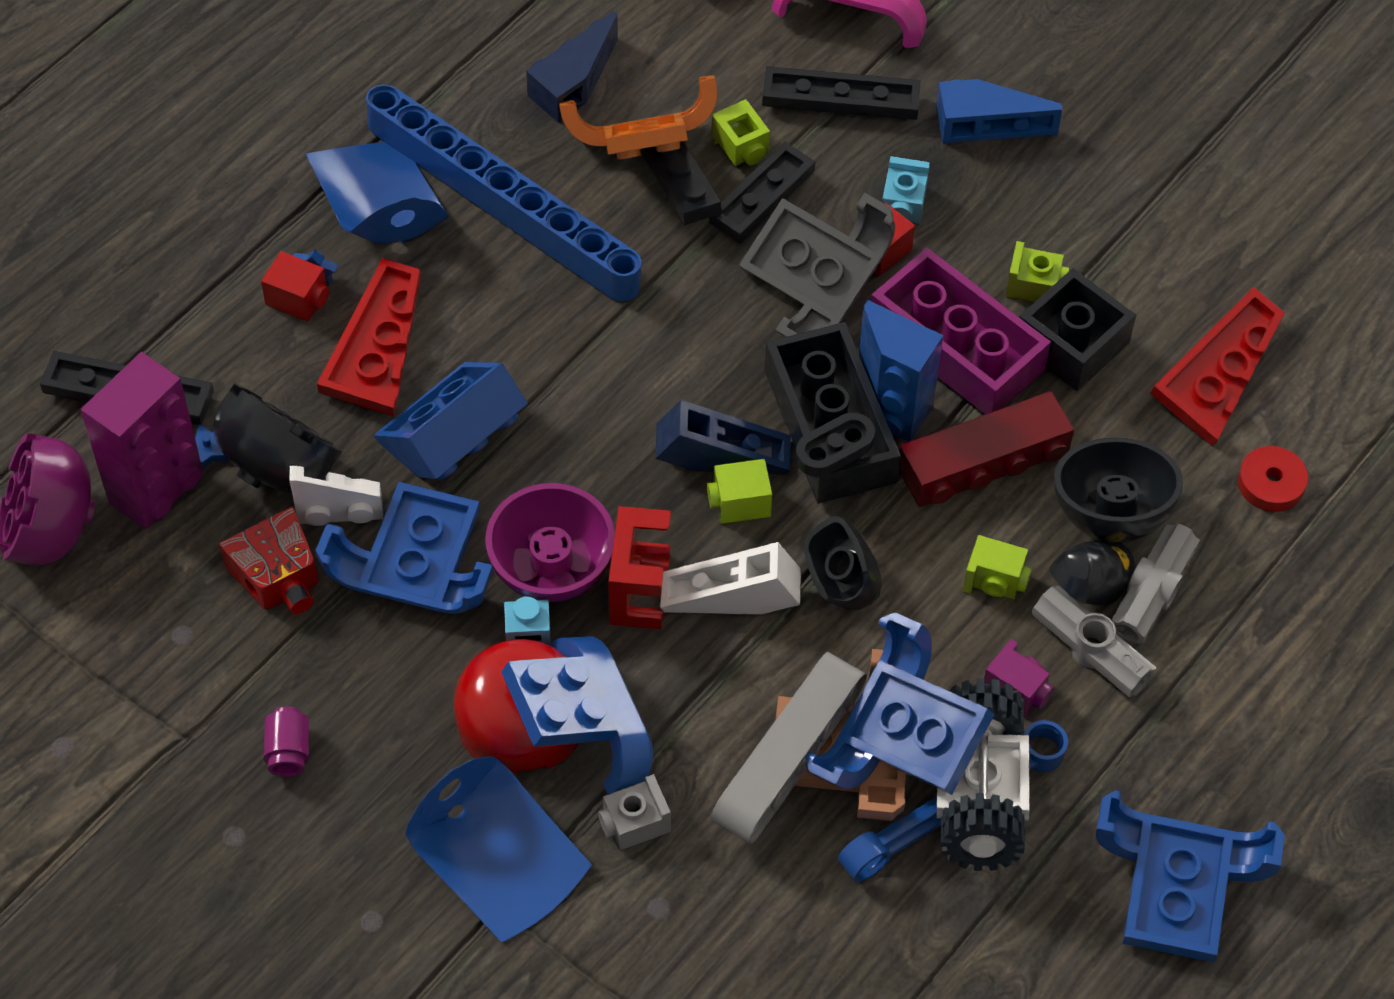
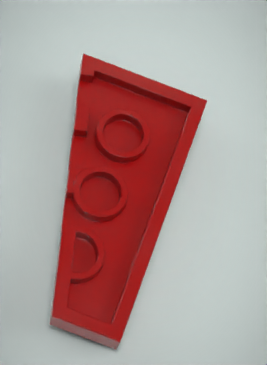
[317,258,421,417]
[1150,287,1285,447]

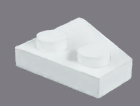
[290,466,384,526]

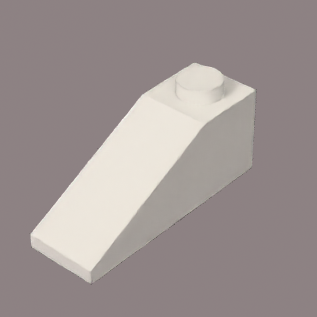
[660,542,801,614]

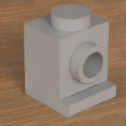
[598,774,671,850]

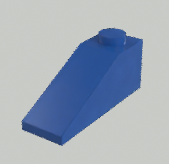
[936,79,1062,143]

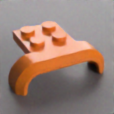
[560,75,717,159]

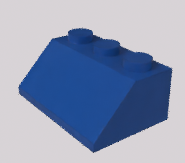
[859,300,943,442]
[373,362,528,480]

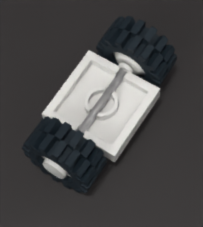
[937,678,1029,871]

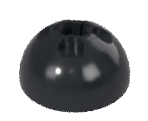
[1054,438,1183,543]

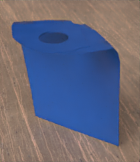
[305,142,450,245]
[405,756,592,943]

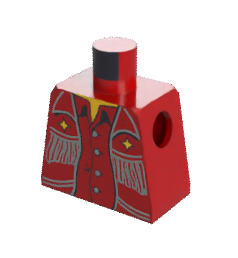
[219,507,319,615]

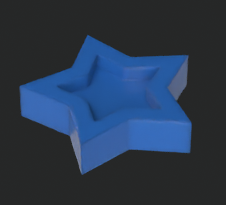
[293,249,339,286]
[195,424,229,468]

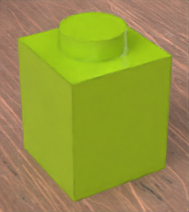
[707,459,772,524]

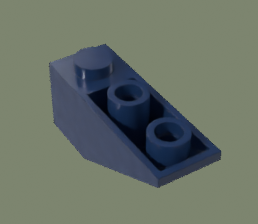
[526,11,618,123]

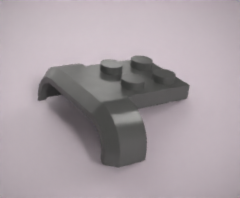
[739,192,895,337]

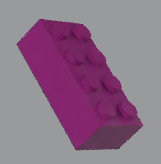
[871,248,1051,415]
[80,352,204,529]

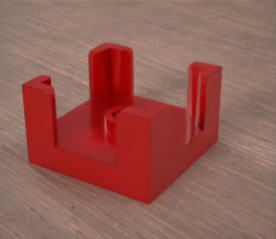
[608,506,671,630]

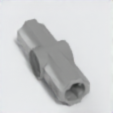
[1112,523,1200,645]
[1032,585,1156,698]

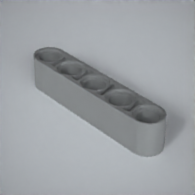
[711,652,867,844]

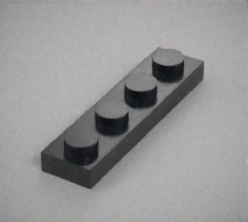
[762,66,921,120]
[40,351,214,425]

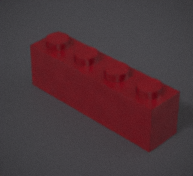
[899,391,1074,507]

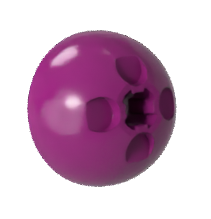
[485,483,615,603]

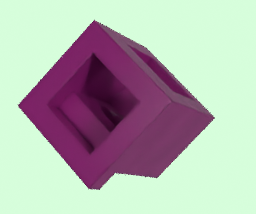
[984,639,1055,719]

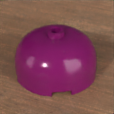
[0,433,95,566]

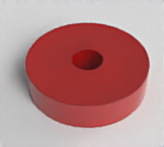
[1238,446,1308,512]

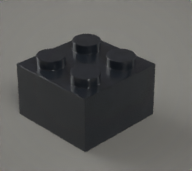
[1019,268,1136,391]

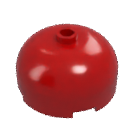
[454,639,579,775]

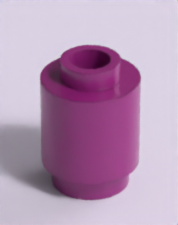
[263,707,310,777]

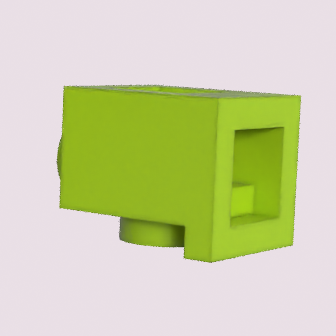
[711,99,770,166]
[1006,241,1069,302]
[963,535,1032,599]

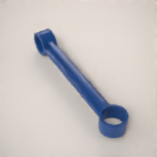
[838,720,1068,883]

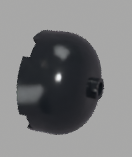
[214,383,343,493]

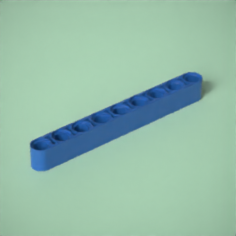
[366,84,642,302]

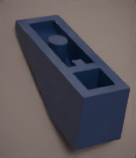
[655,400,790,474]

